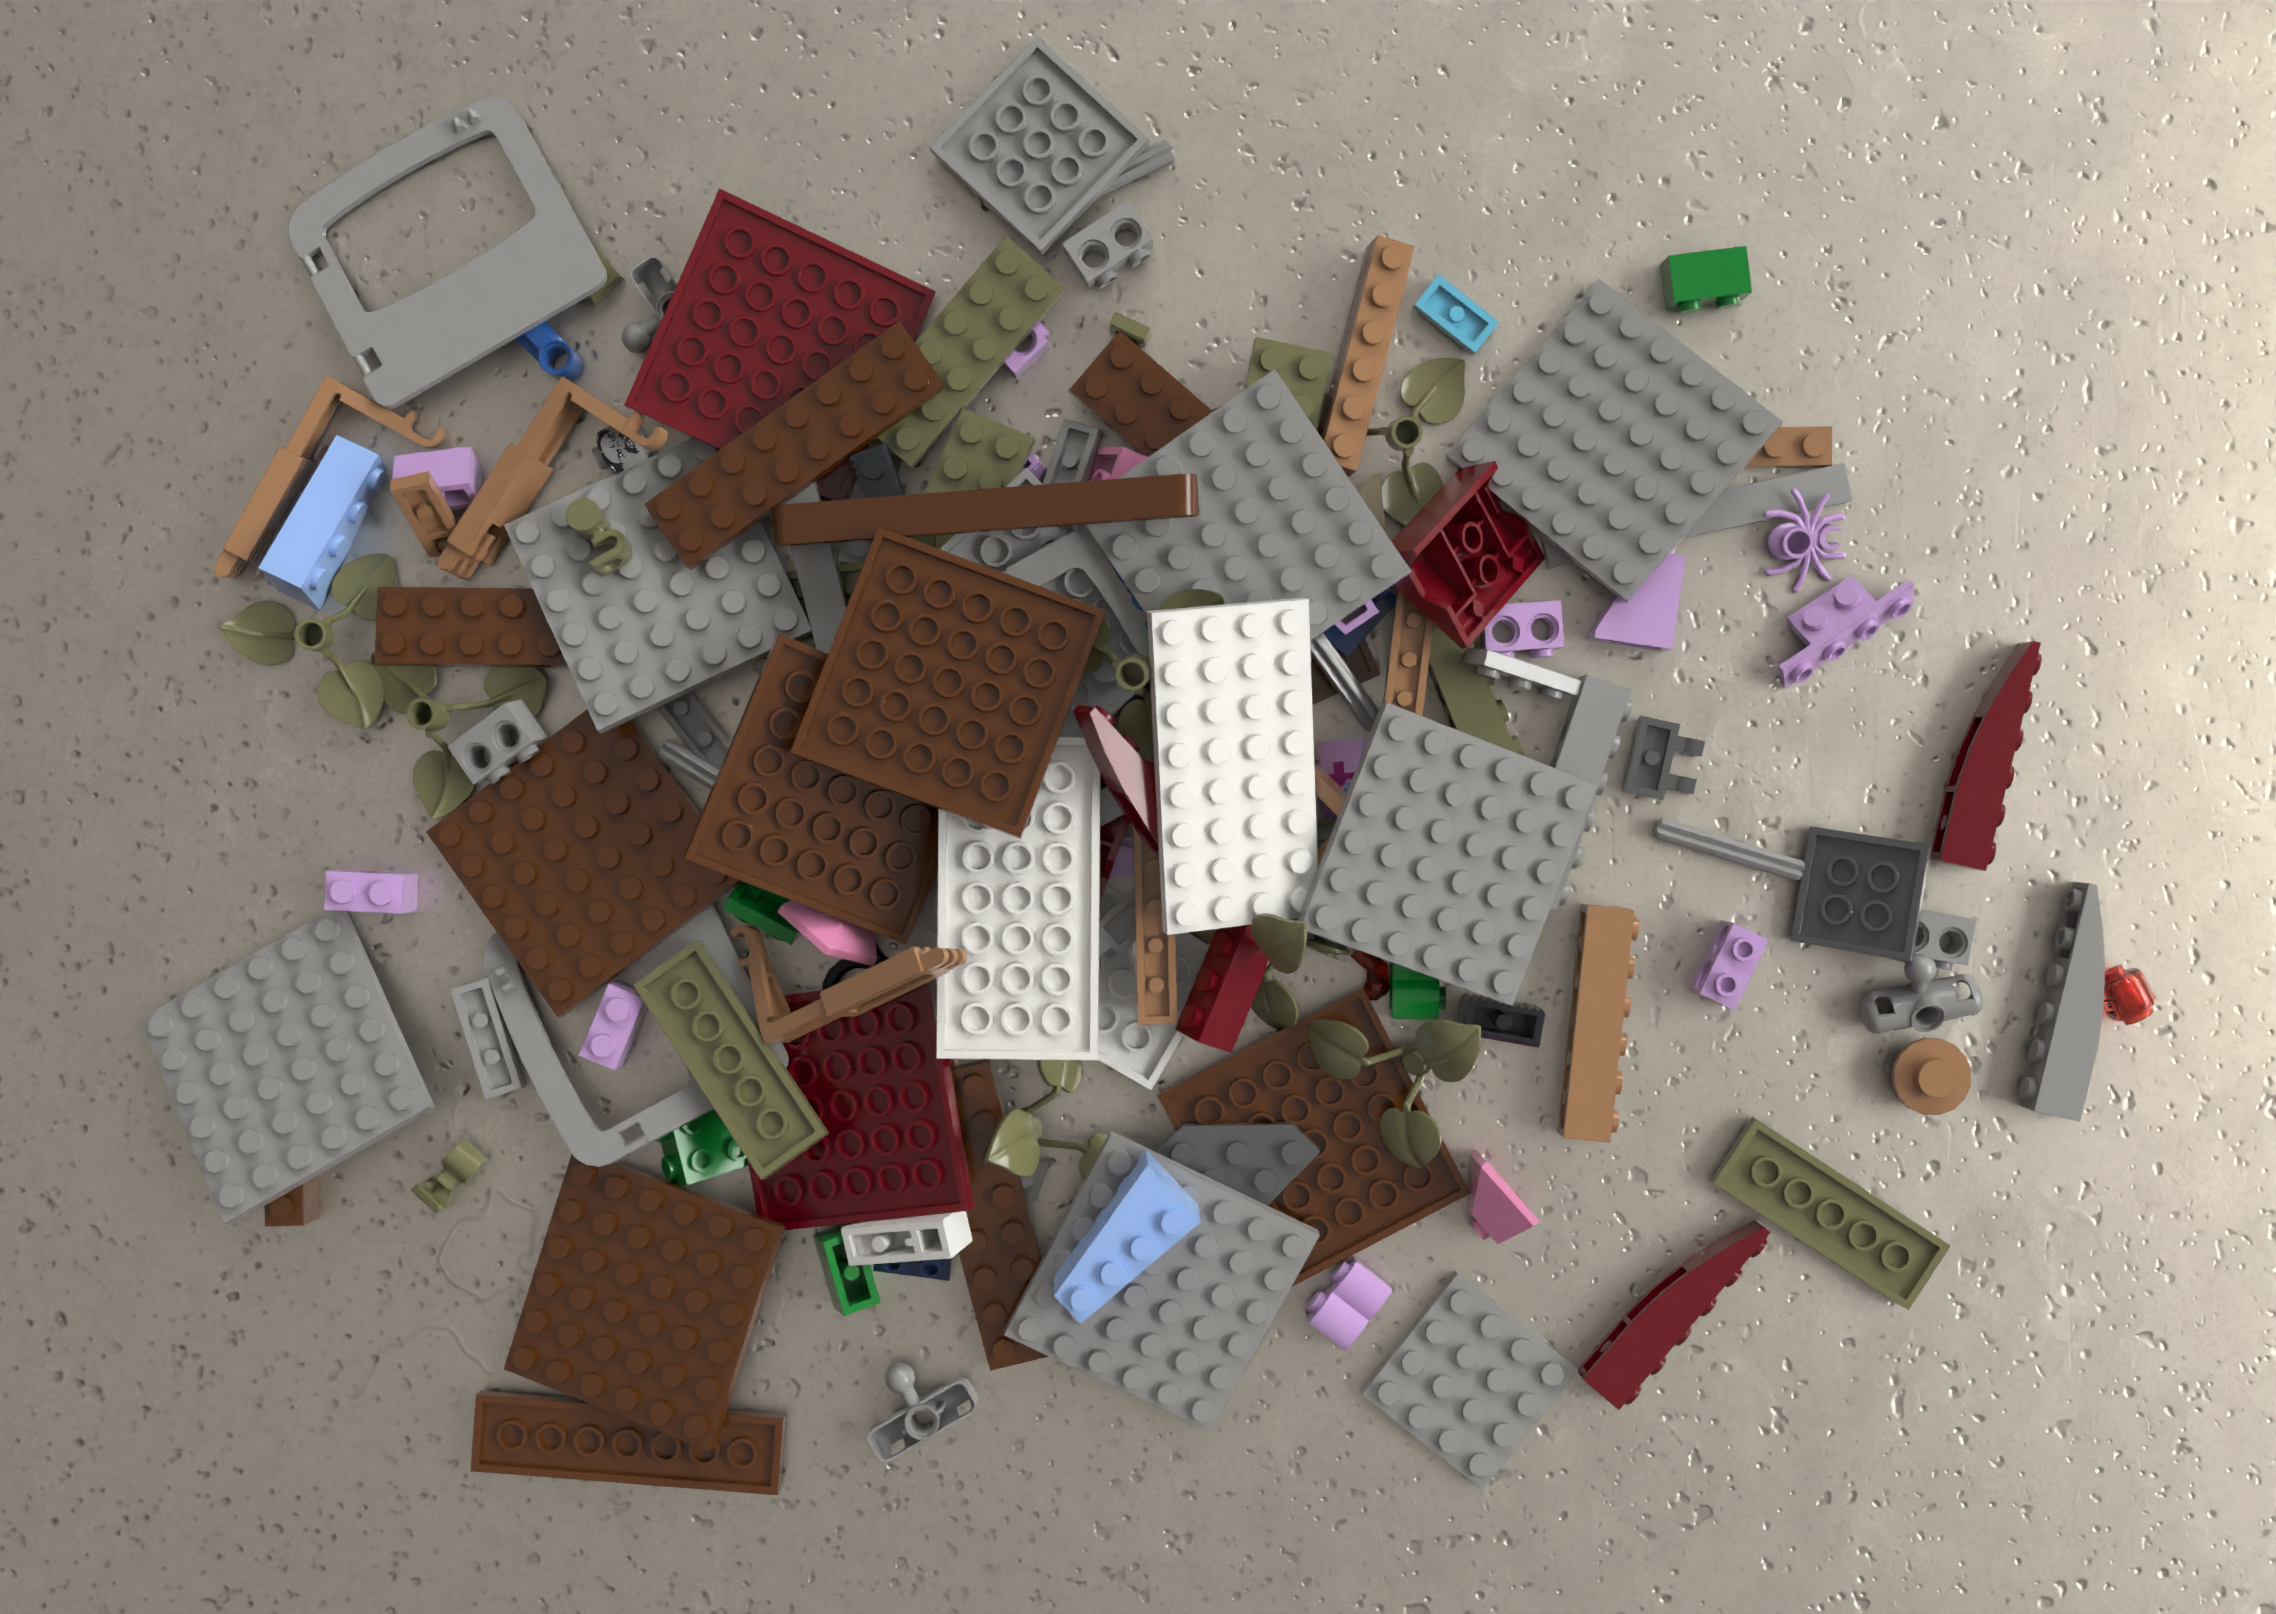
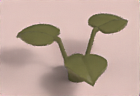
[1317,357,1465,526]
[221,553,398,730]
[1083,589,1224,763]
[371,652,548,819]
[1189,913,1307,1030]
[1307,1019,1481,1168]
[985,1060,1107,1181]

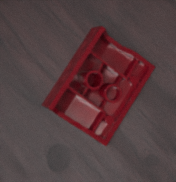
[1391,461,1545,649]

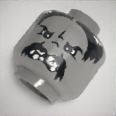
[592,425,654,475]

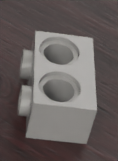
[1062,200,1153,290]
[447,699,548,785]
[1890,910,1976,971]

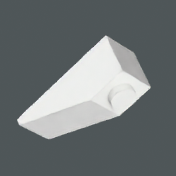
[841,1211,973,1266]

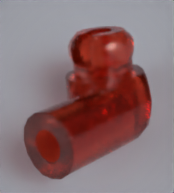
[1350,949,1390,1001]

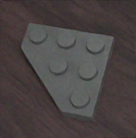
[1156,1122,1321,1206]

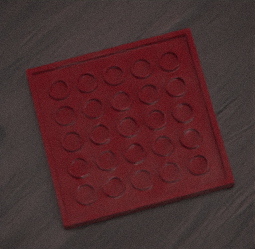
[624,188,936,501]
[748,979,974,1230]

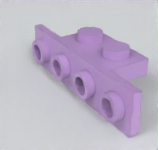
[1778,575,1914,688]

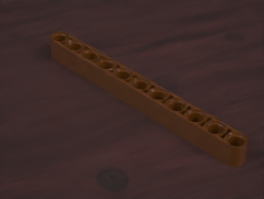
[772,474,1199,546]

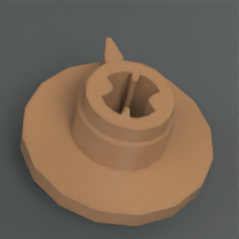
[1892,1038,1971,1115]

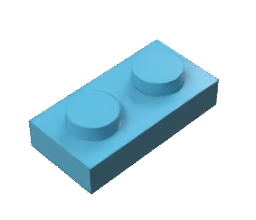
[1413,274,1499,355]

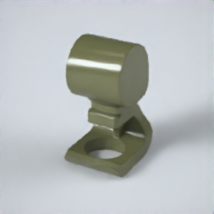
[565,498,633,577]
[411,1138,488,1214]

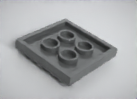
[1791,826,1932,962]

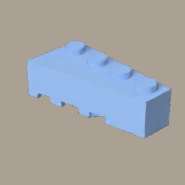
[258,435,387,611]
[1054,1149,1201,1324]

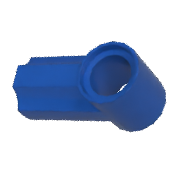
[515,321,584,382]

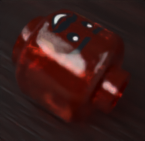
[2103,965,2157,1025]

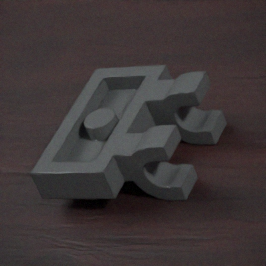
[1623,716,1705,800]

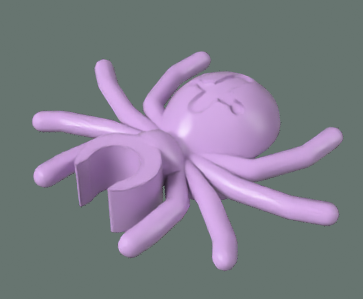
[1763,488,1846,593]

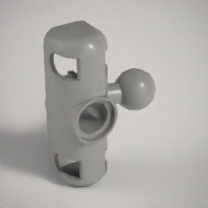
[622,255,678,353]
[1859,954,1983,1034]
[867,1362,978,1463]

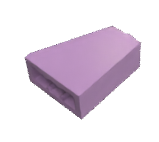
[1587,548,1686,651]

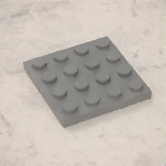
[929,37,1150,255]
[1361,1271,1579,1490]

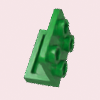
[723,881,801,945]
[656,1109,749,1185]

